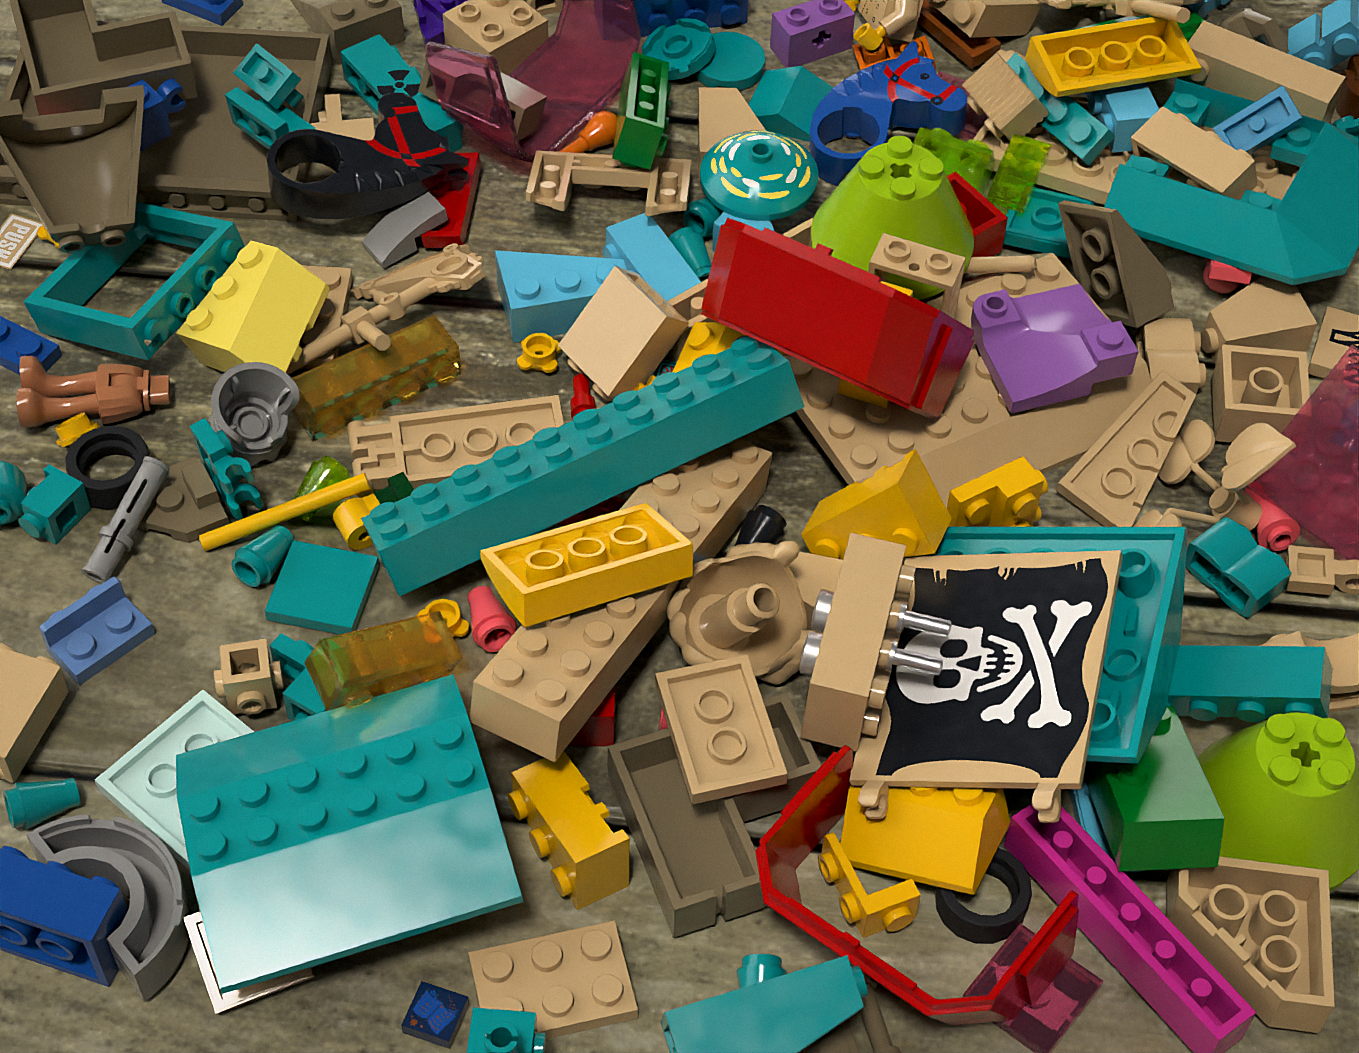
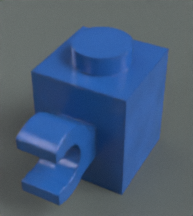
[128,79,186,151]

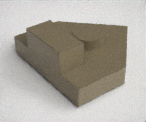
[137,456,229,543]

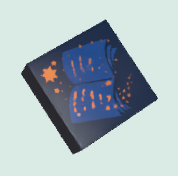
[401,981,469,1049]

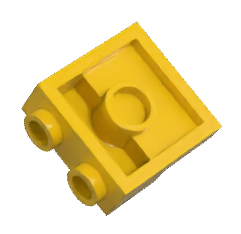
[947,456,1048,527]

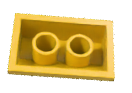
[840,785,1010,895]

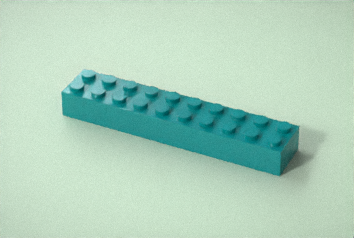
[361,336,805,597]

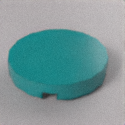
[642,18,715,80]
[694,32,765,90]

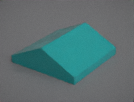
[748,66,834,142]

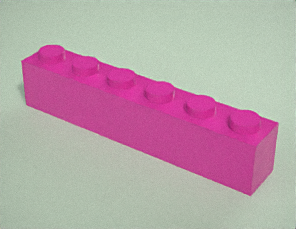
[1004,803,1256,1053]

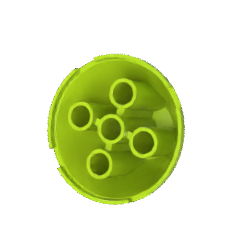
[811,135,974,300]
[1197,712,1359,891]

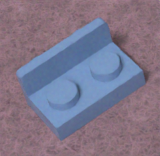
[39,577,155,686]

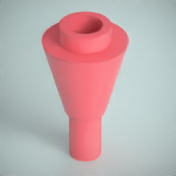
[1245,482,1300,551]

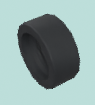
[65,426,150,510]
[935,848,1032,944]

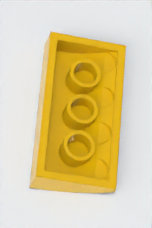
[1025,17,1202,97]
[480,503,693,627]

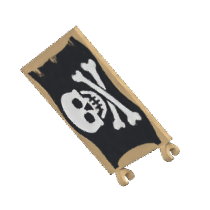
[849,550,1123,823]

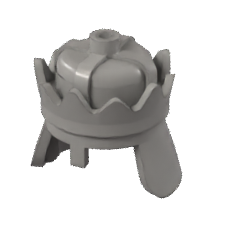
[208,362,300,466]

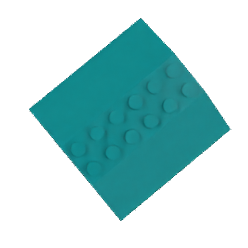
[920,527,1188,763]
[176,674,524,994]

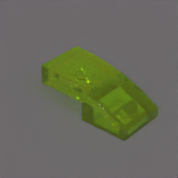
[987,133,1051,213]

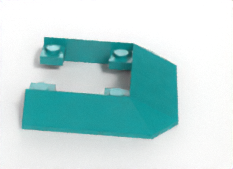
[1104,79,1359,285]

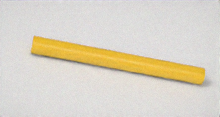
[199,472,371,552]

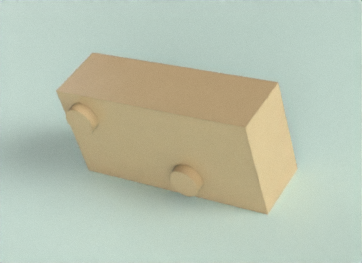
[1177,21,1346,124]

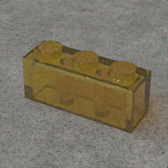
[304,611,463,711]

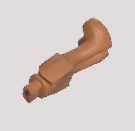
[17,356,170,428]

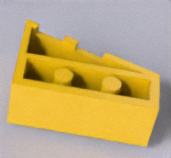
[801,449,952,560]
[507,751,630,910]

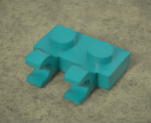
[189,418,263,520]

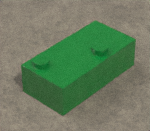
[1083,706,1225,871]

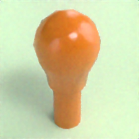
[559,111,617,153]

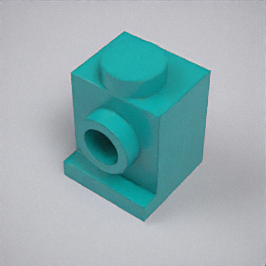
[18,464,91,545]

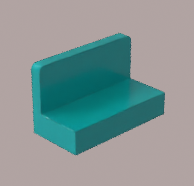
[225,87,316,149]

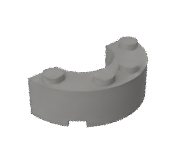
[26,814,191,1002]

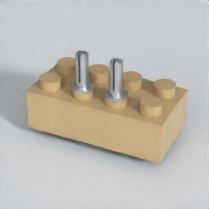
[799,533,952,751]

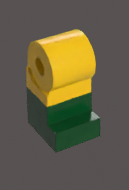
[333,472,414,550]

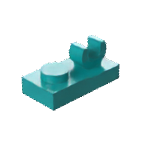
[233,43,304,109]

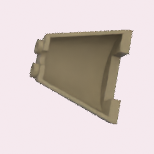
[0,85,145,253]

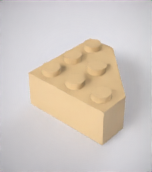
[1167,857,1335,1033]

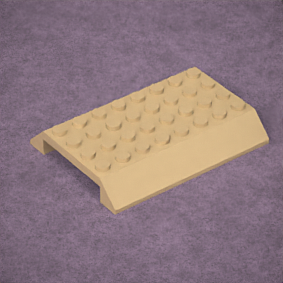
[785,253,1152,509]

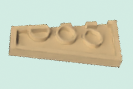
[1056,370,1196,527]

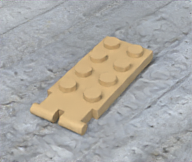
[347,395,564,498]

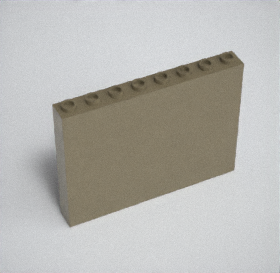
[0,20,333,222]

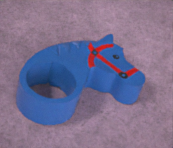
[810,41,967,185]

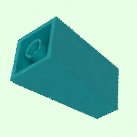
[660,955,868,1053]

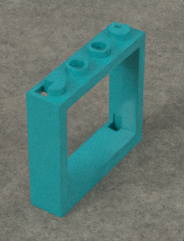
[23,202,245,360]

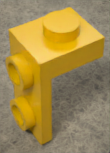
[818,832,921,938]

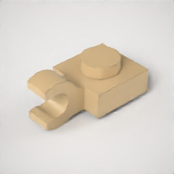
[1285,545,1359,595]

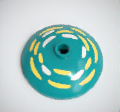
[700,130,819,221]

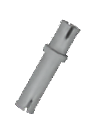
[82,456,170,584]

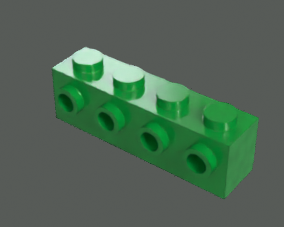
[612,52,671,170]

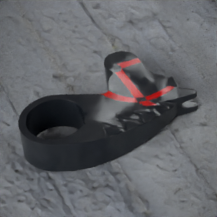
[267,92,468,220]

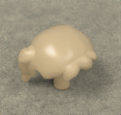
[666,541,823,684]

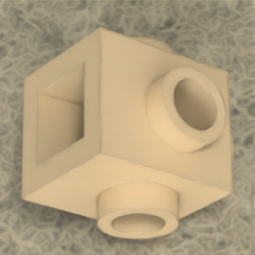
[214,639,284,715]

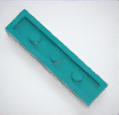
[1006,52,1115,166]

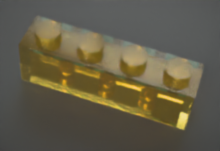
[291,315,461,442]

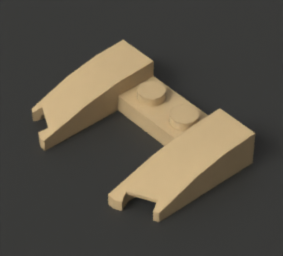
[526,150,692,216]

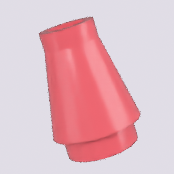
[467,586,516,652]

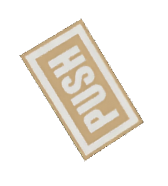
[0,213,43,270]

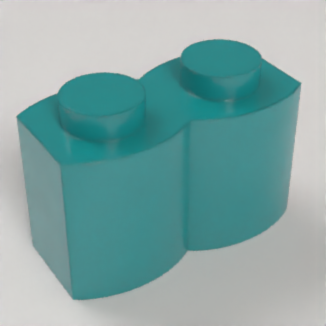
[1186,517,1292,618]

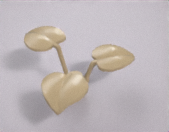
[1133,419,1296,531]

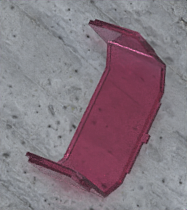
[424,0,641,163]

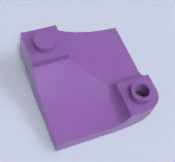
[971,283,1138,413]

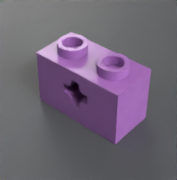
[770,0,855,68]

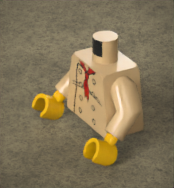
[844,0,924,50]

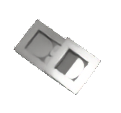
[362,191,448,269]

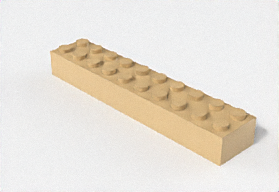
[470,438,773,762]

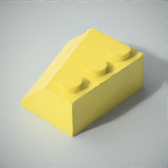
[176,240,330,373]

